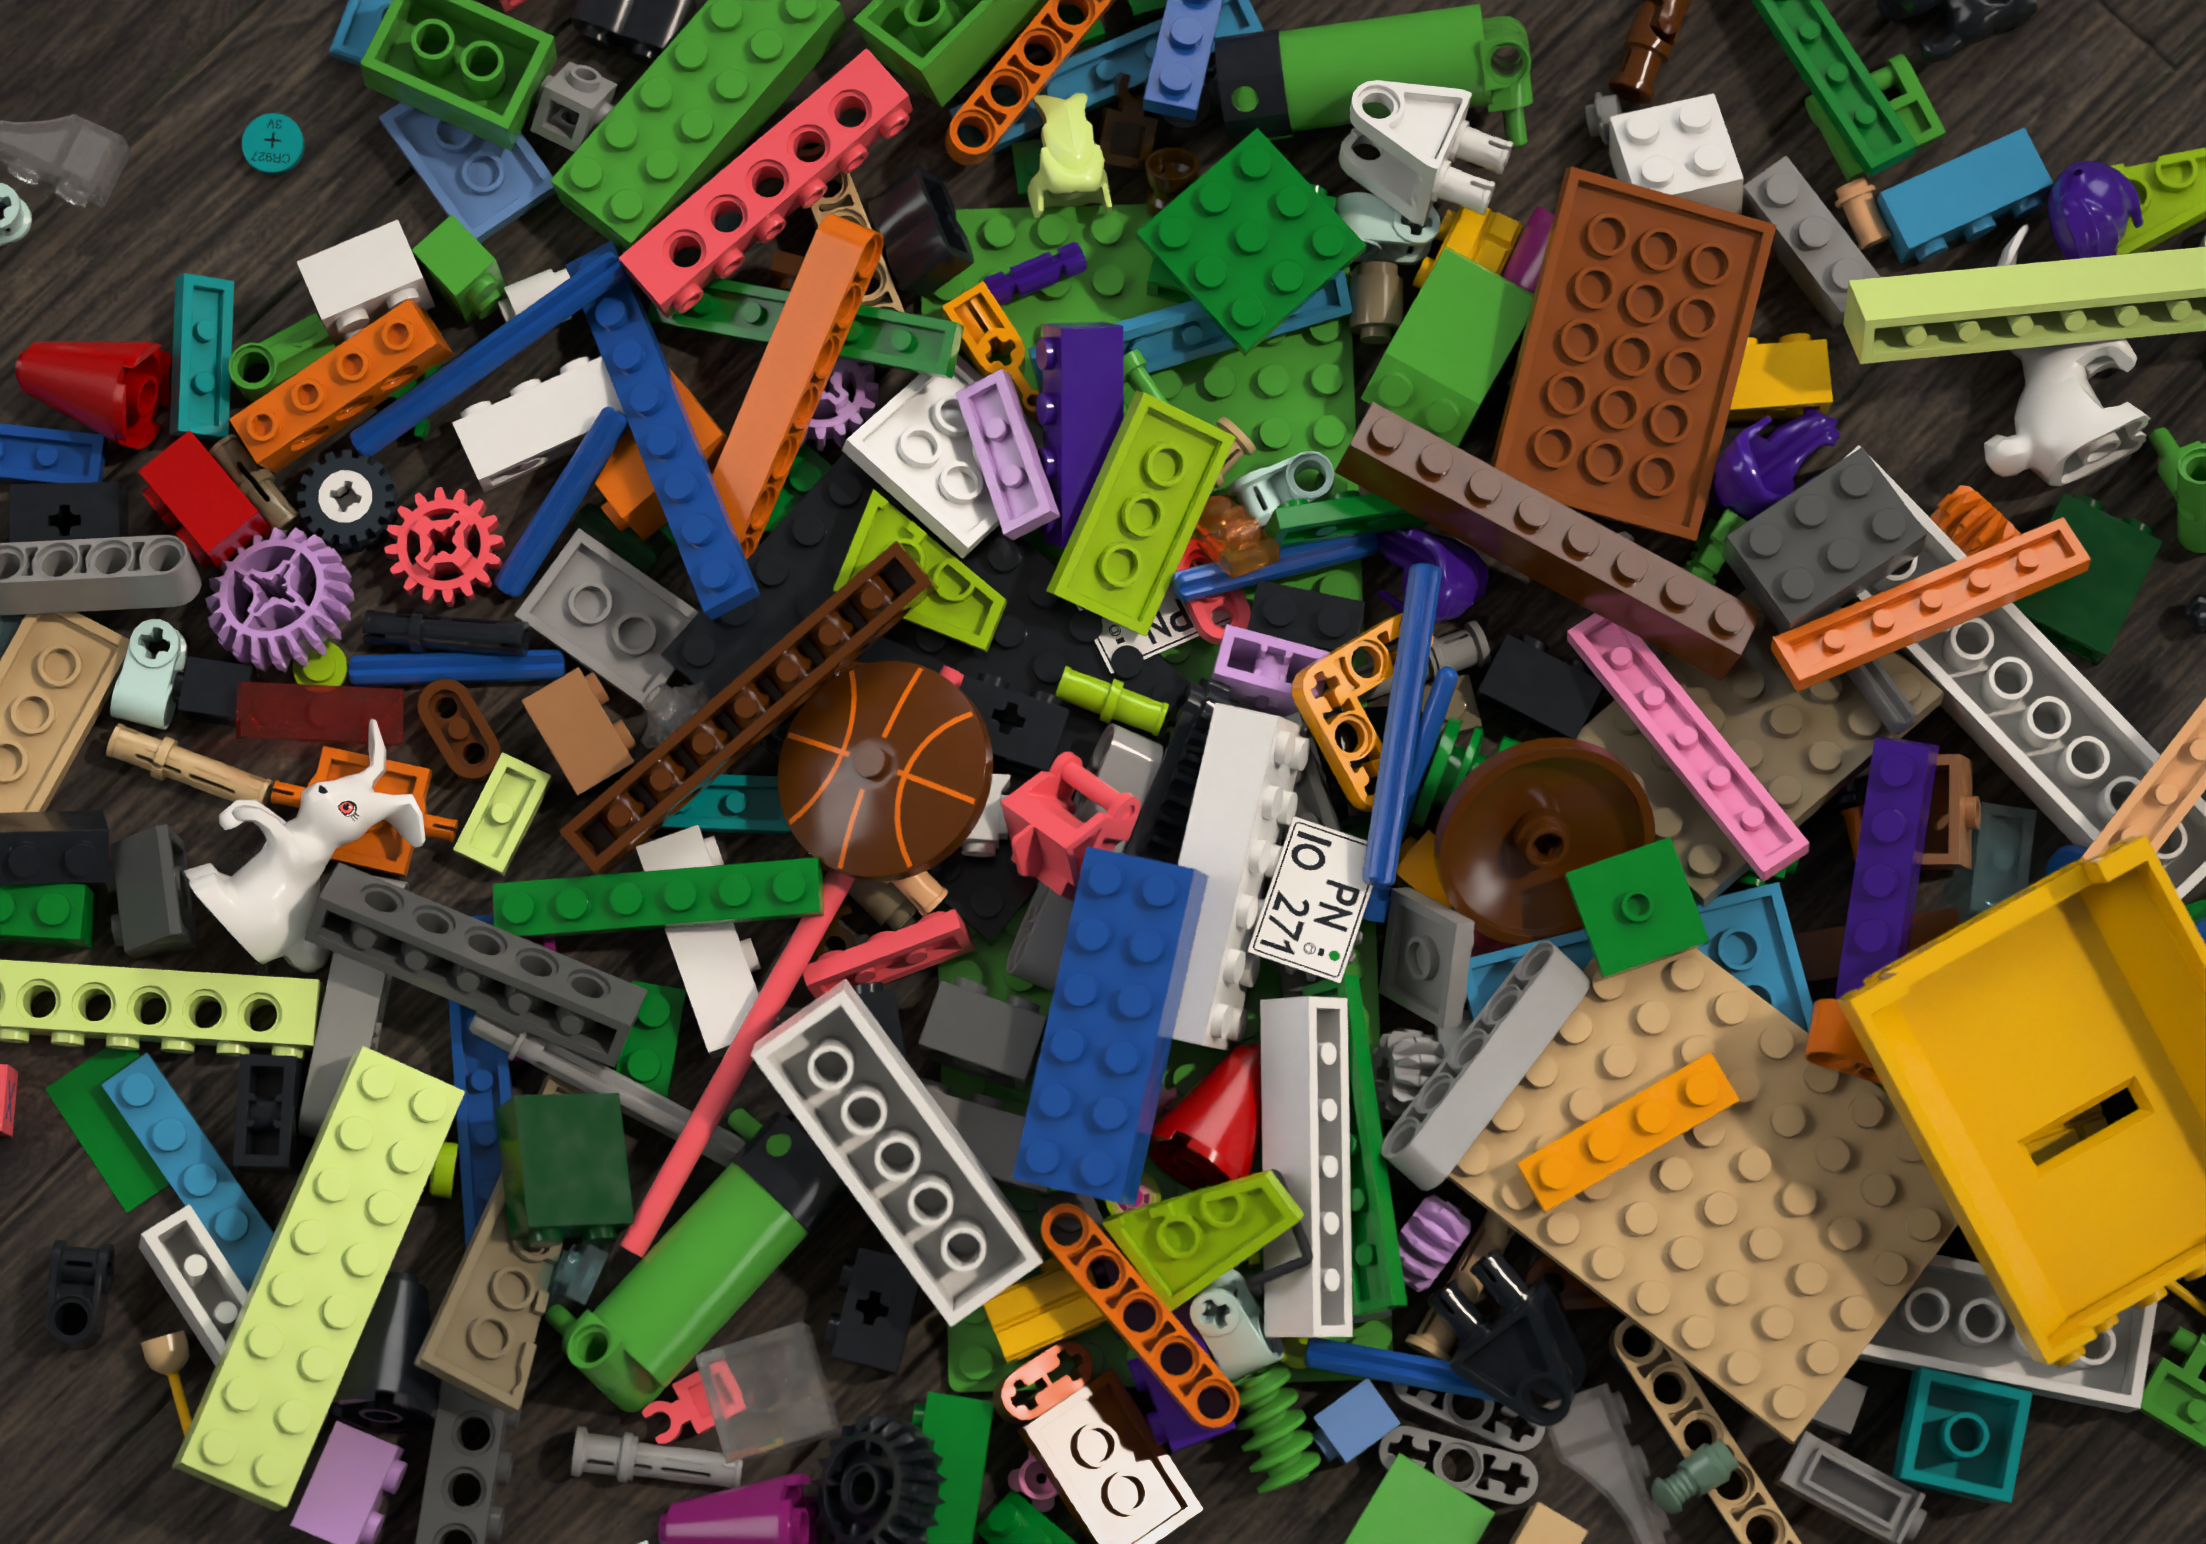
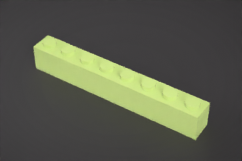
[1843,247,2206,364]

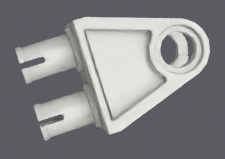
[1338,80,1513,226]

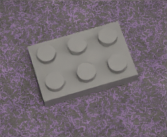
[515,528,699,712]

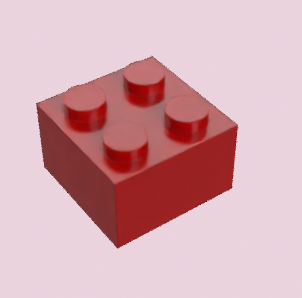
[138,430,272,575]

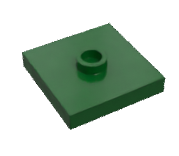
[1564,837,1710,980]

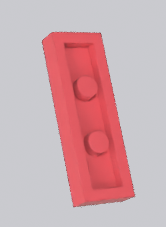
[803,909,975,999]

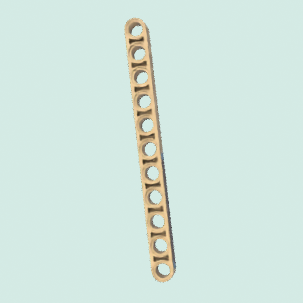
[1609,1318,1801,1544]

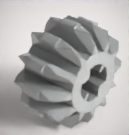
[1372,1029,1444,1123]

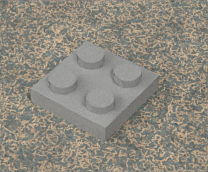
[1379,887,1475,1029]

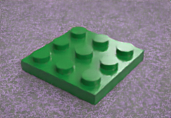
[1136,128,1367,356]

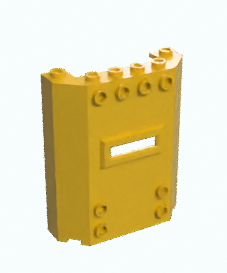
[1837,835,2206,1368]

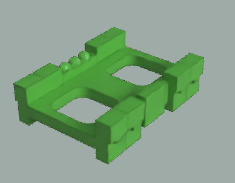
[1682,509,1748,585]

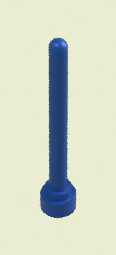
[1362,666,1458,923]

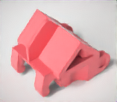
[1000,752,1141,902]

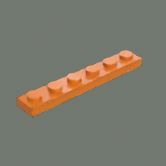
[1771,517,2091,692]

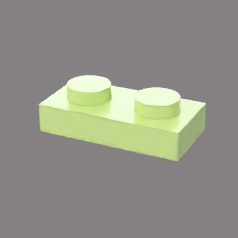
[453,752,553,876]

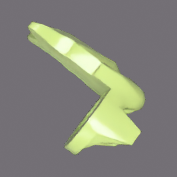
[1027,93,1112,218]

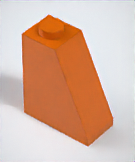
[594,367,728,541]

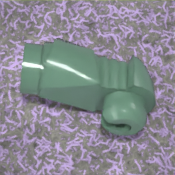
[1651,1439,1739,1514]

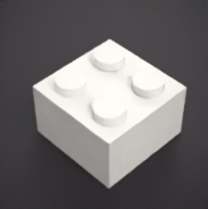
[1609,93,1744,215]
[297,219,435,347]

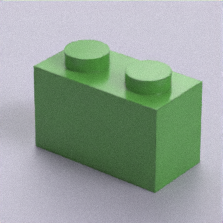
[412,214,506,325]

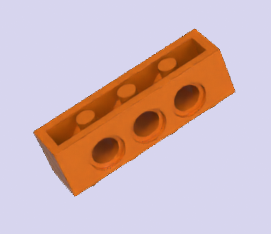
[229,299,454,473]

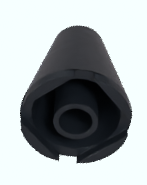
[327,1272,438,1433]

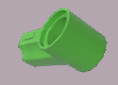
[228,313,336,403]

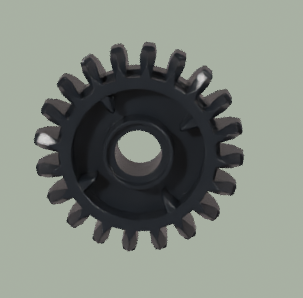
[810,1415,947,1544]

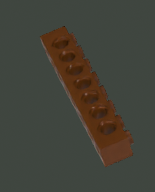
[559,541,939,874]

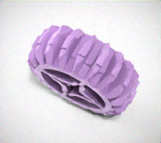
[205,527,355,673]

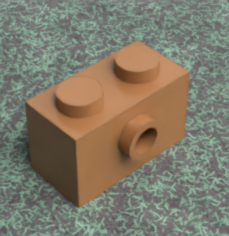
[521,667,638,795]
[1920,754,1981,870]

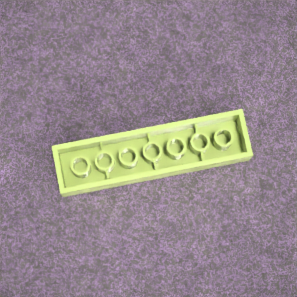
[172,1046,465,1511]

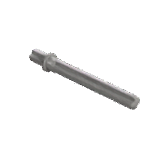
[469,1011,747,1167]

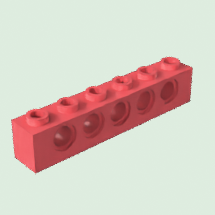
[619,48,913,318]

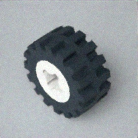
[297,450,399,553]

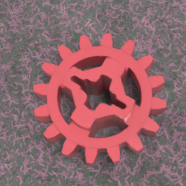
[385,487,505,607]

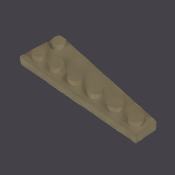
[414,1074,587,1415]

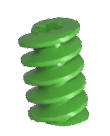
[1227,1367,1321,1493]

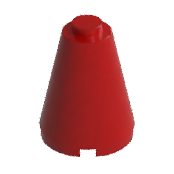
[15,341,172,450]
[1148,1044,1262,1191]

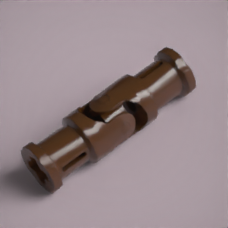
[1608,0,1692,104]

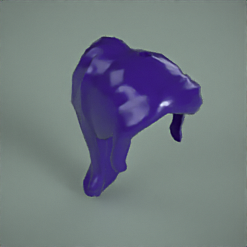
[2048,161,2143,260]
[1709,408,1840,519]
[1376,527,1489,624]

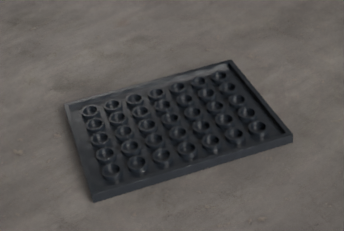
[661,453,1188,944]

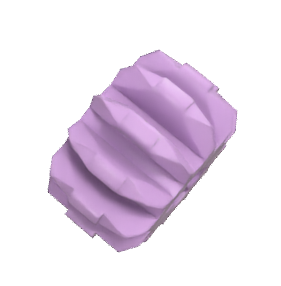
[1397,1194,1471,1292]

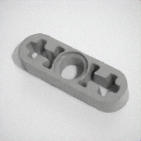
[1391,1355,1546,1452]
[1378,1426,1538,1505]

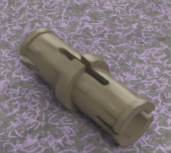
[209,434,302,534]

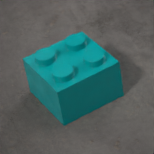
[1891,1367,2033,1506]

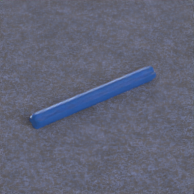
[349,252,627,457]
[1362,563,1442,887]

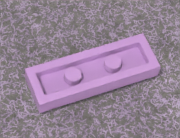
[955,369,1060,540]

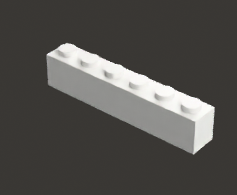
[1260,996,1353,1337]

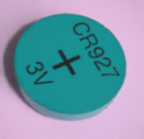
[242,113,305,176]

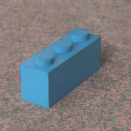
[1876,127,2054,263]

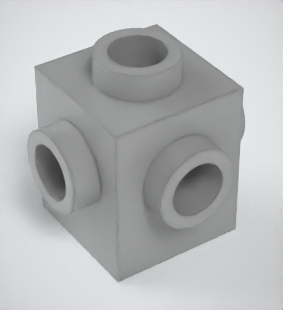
[530,62,617,152]

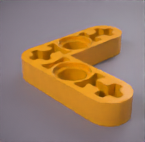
[1292,613,1433,812]

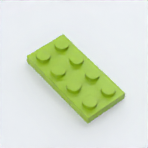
[1046,390,1236,637]

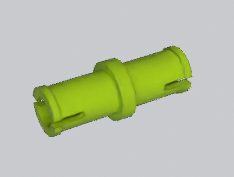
[1055,666,1169,736]

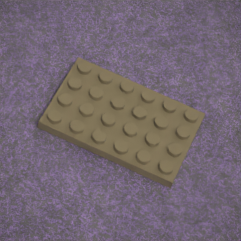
[1570,589,1944,908]

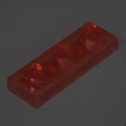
[236,681,404,746]

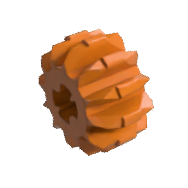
[1930,485,2021,557]

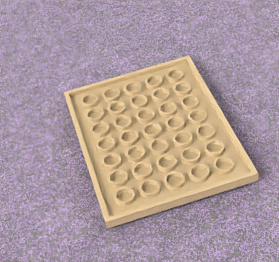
[1447,948,1958,1444]

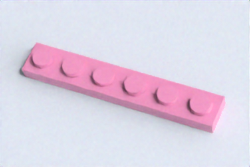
[1567,613,1809,882]

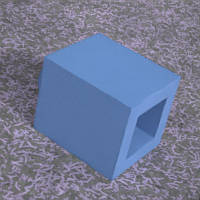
[1311,1378,1401,1466]

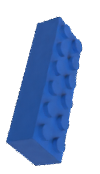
[1012,846,1208,1206]

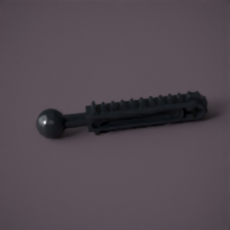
[1123,678,1240,865]

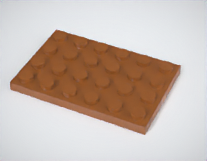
[1491,166,1777,542]

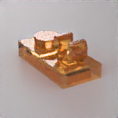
[1191,493,1281,579]

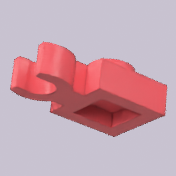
[642,1358,748,1445]

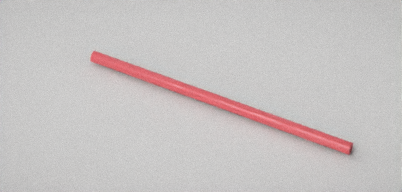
[618,665,964,1258]

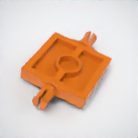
[271,746,458,878]

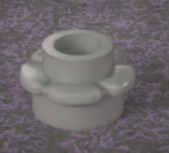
[1585,92,1622,145]

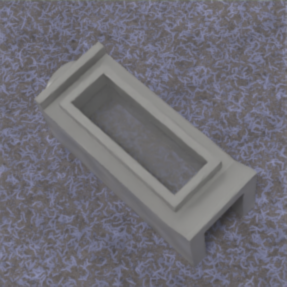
[1773,1430,1927,1544]

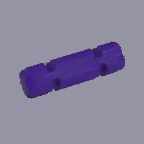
[983,242,1087,306]

